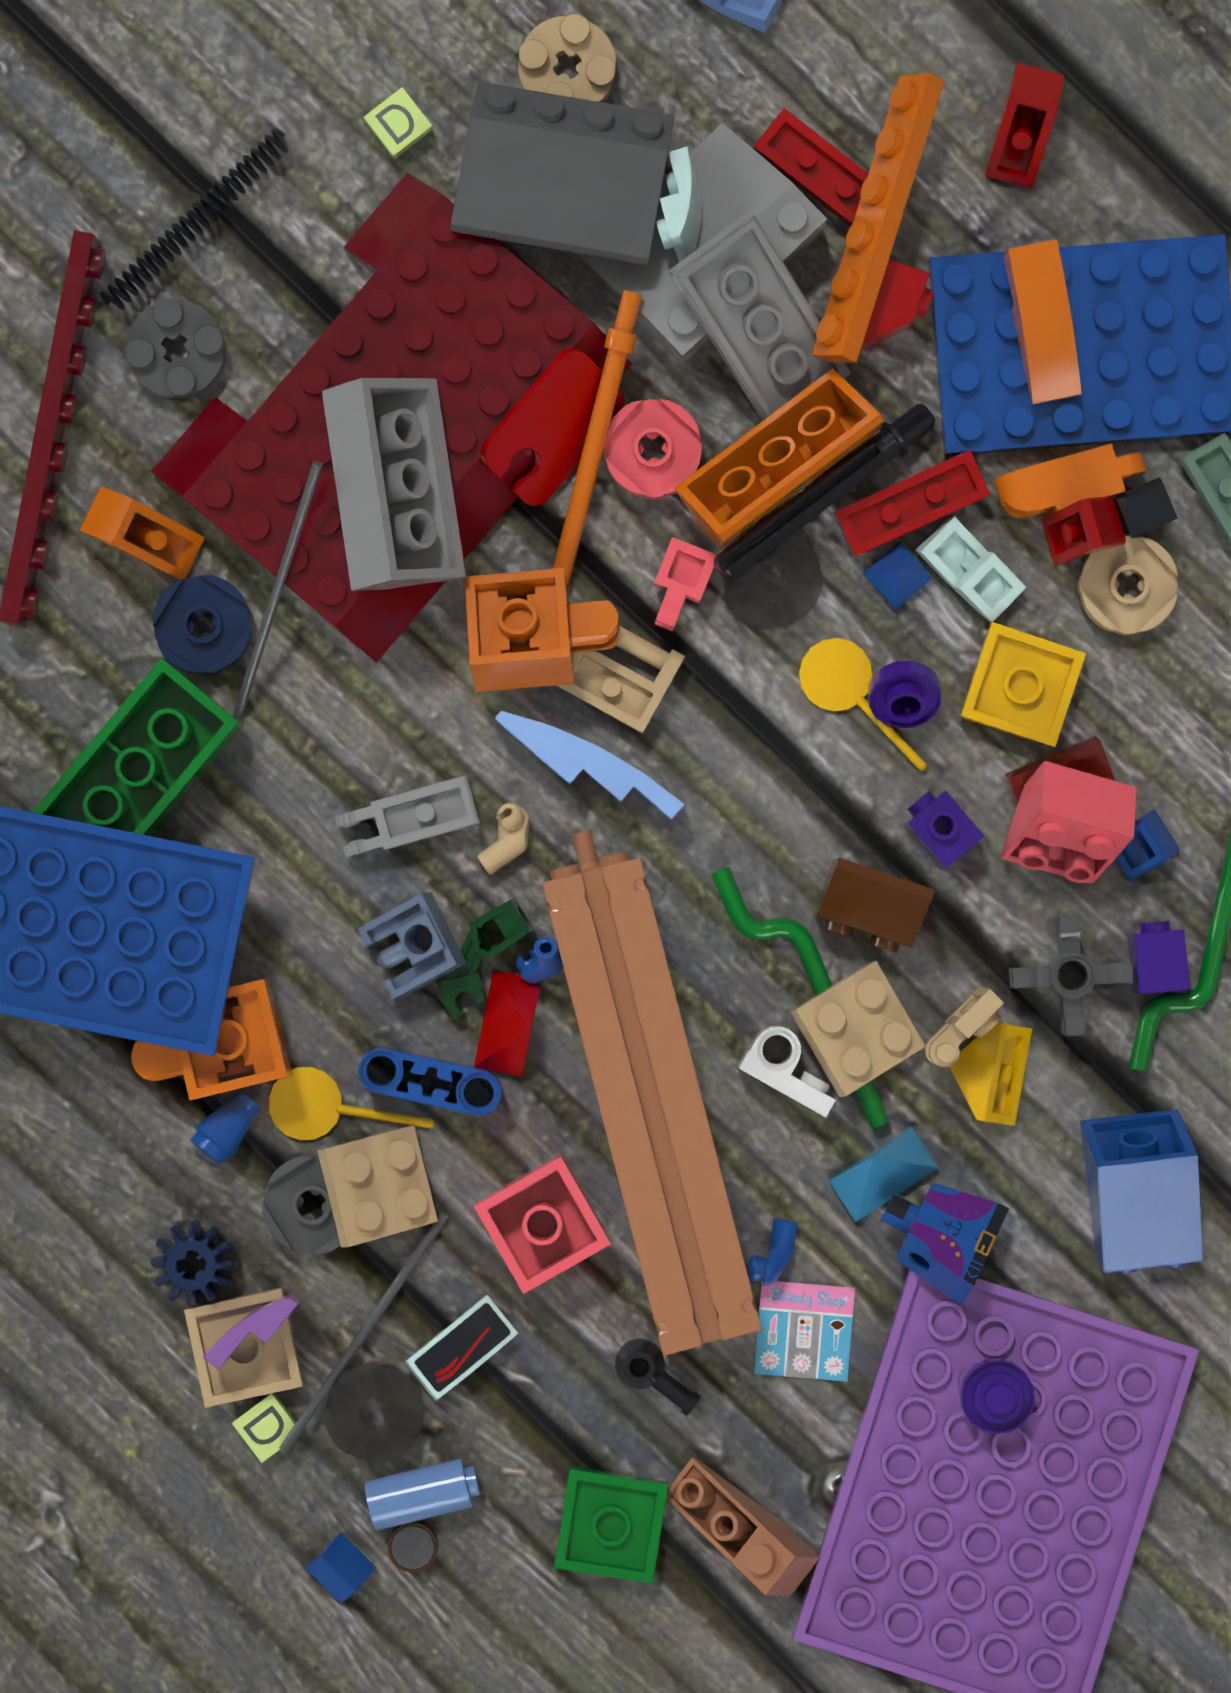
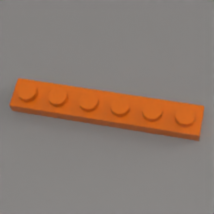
[811,73,945,363]

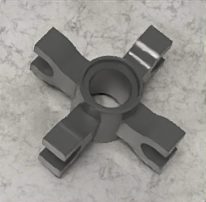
[1008,915,1133,1036]

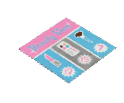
[754,1281,855,1382]

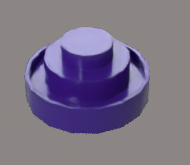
[868,661,941,728]
[959,1358,1035,1434]

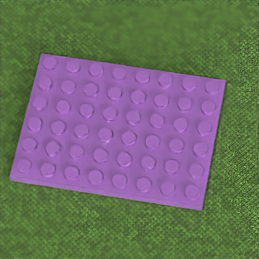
[792,1269,1199,1693]

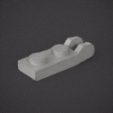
[334,775,480,857]

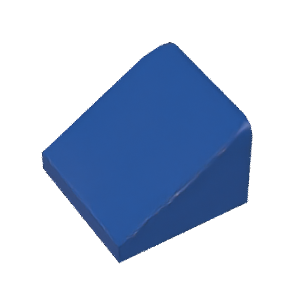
[1116,809,1179,882]

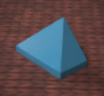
[828,1126,938,1222]

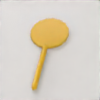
[799,638,927,771]
[269,1067,435,1140]

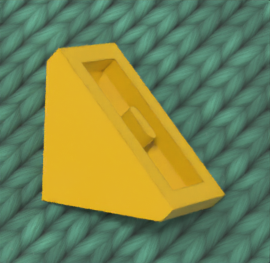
[950,1022,1032,1126]

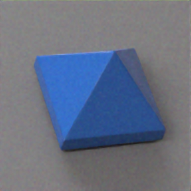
[863,541,933,611]

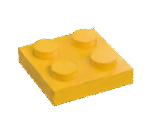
[959,622,1086,748]

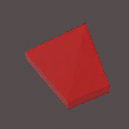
[474,970,541,1077]

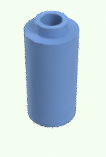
[365,1458,481,1531]

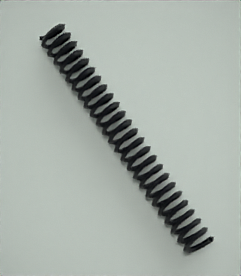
[100,128,288,310]

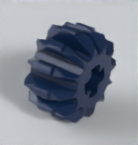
[151,1220,237,1306]

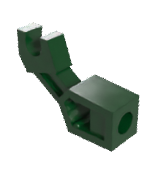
[440,898,535,1020]

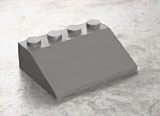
[580,123,827,366]

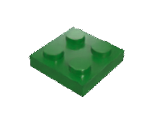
[554,1466,668,1584]

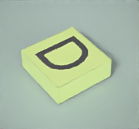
[363,87,433,159]
[232,1393,303,1463]

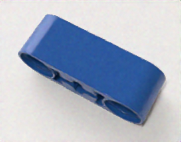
[358,1047,503,1115]

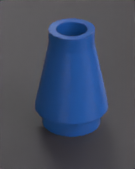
[190,1090,261,1165]

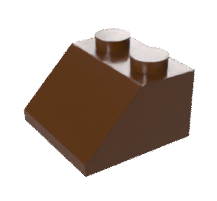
[814,858,935,953]

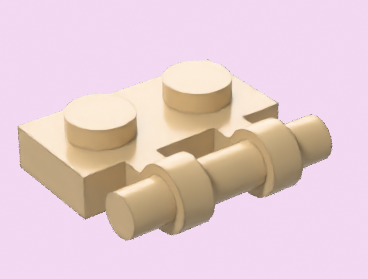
[924,987,1004,1068]

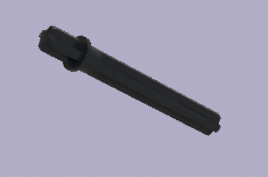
[714,403,936,581]

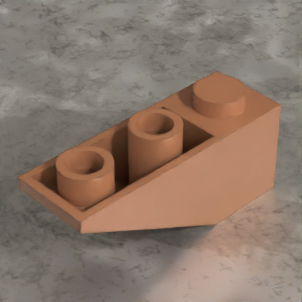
[666,1457,820,1596]

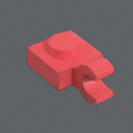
[654,537,717,632]

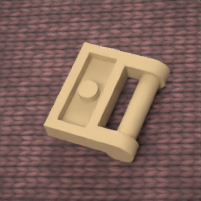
[556,626,685,734]

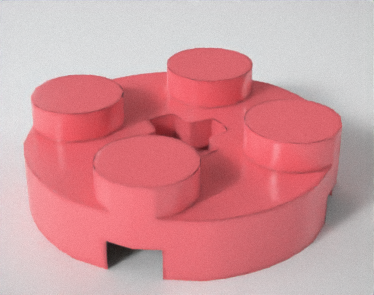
[603,399,702,500]

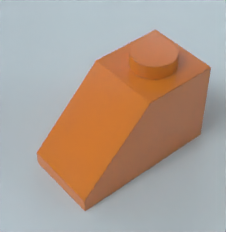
[80,486,205,580]

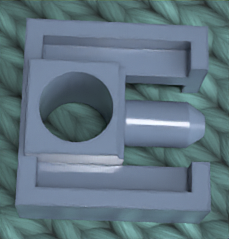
[358,892,466,1000]

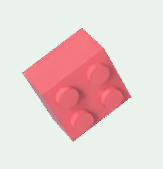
[474,1153,611,1294]

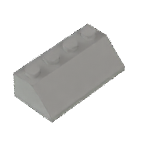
[322,378,466,591]

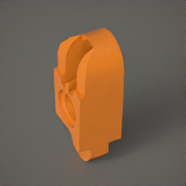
[993,443,1147,519]

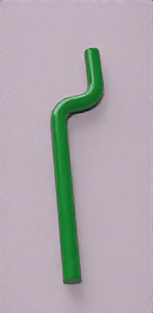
[1128,832,1231,1072]
[711,867,890,1129]

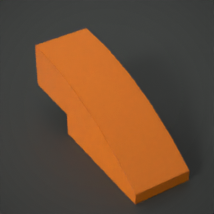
[1003,239,1082,405]

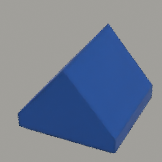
[306,1532,376,1603]

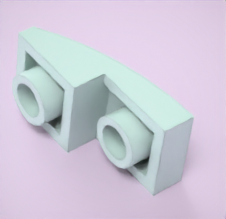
[656,146,702,262]

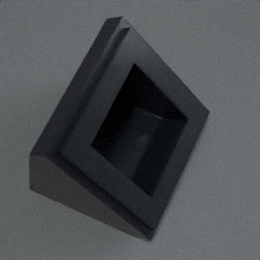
[1115,478,1178,538]

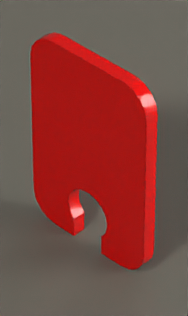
[480,348,625,506]

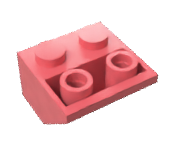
[1001,761,1137,884]

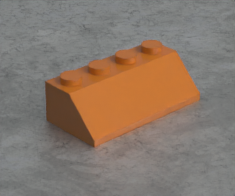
[674,368,884,550]

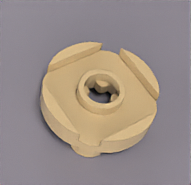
[518,14,616,103]
[1077,536,1178,636]

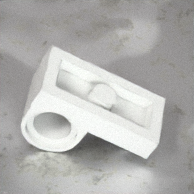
[737,1025,836,1117]

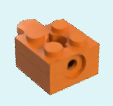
[465,568,621,693]
[131,978,293,1100]

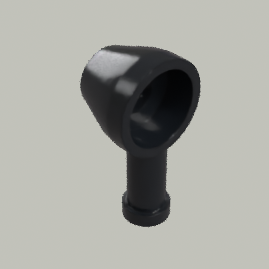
[615,1338,701,1416]

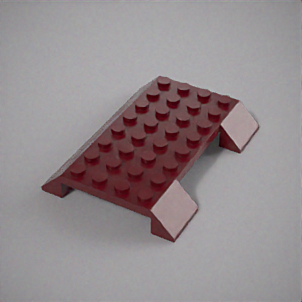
[151,173,632,664]

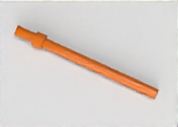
[553,290,642,585]

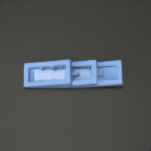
[495,711,685,821]

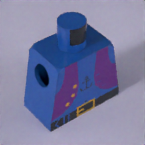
[880,1184,1009,1304]

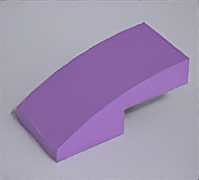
[203,1293,302,1370]

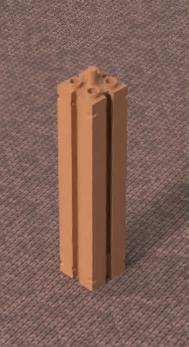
[542,830,762,1356]

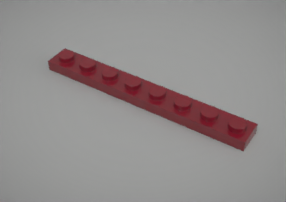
[0,230,106,628]

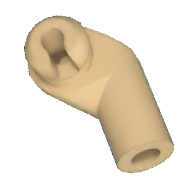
[477,803,530,875]

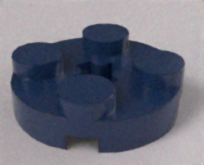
[153,575,253,675]

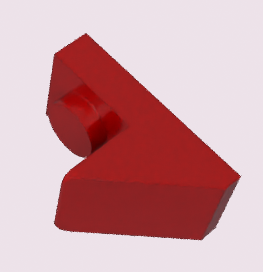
[1041,496,1126,567]

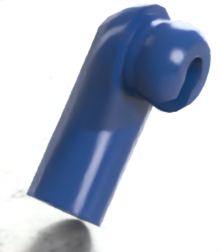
[516,936,564,984]
[747,1218,798,1286]

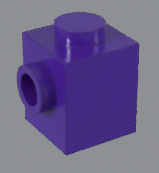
[904,790,985,869]

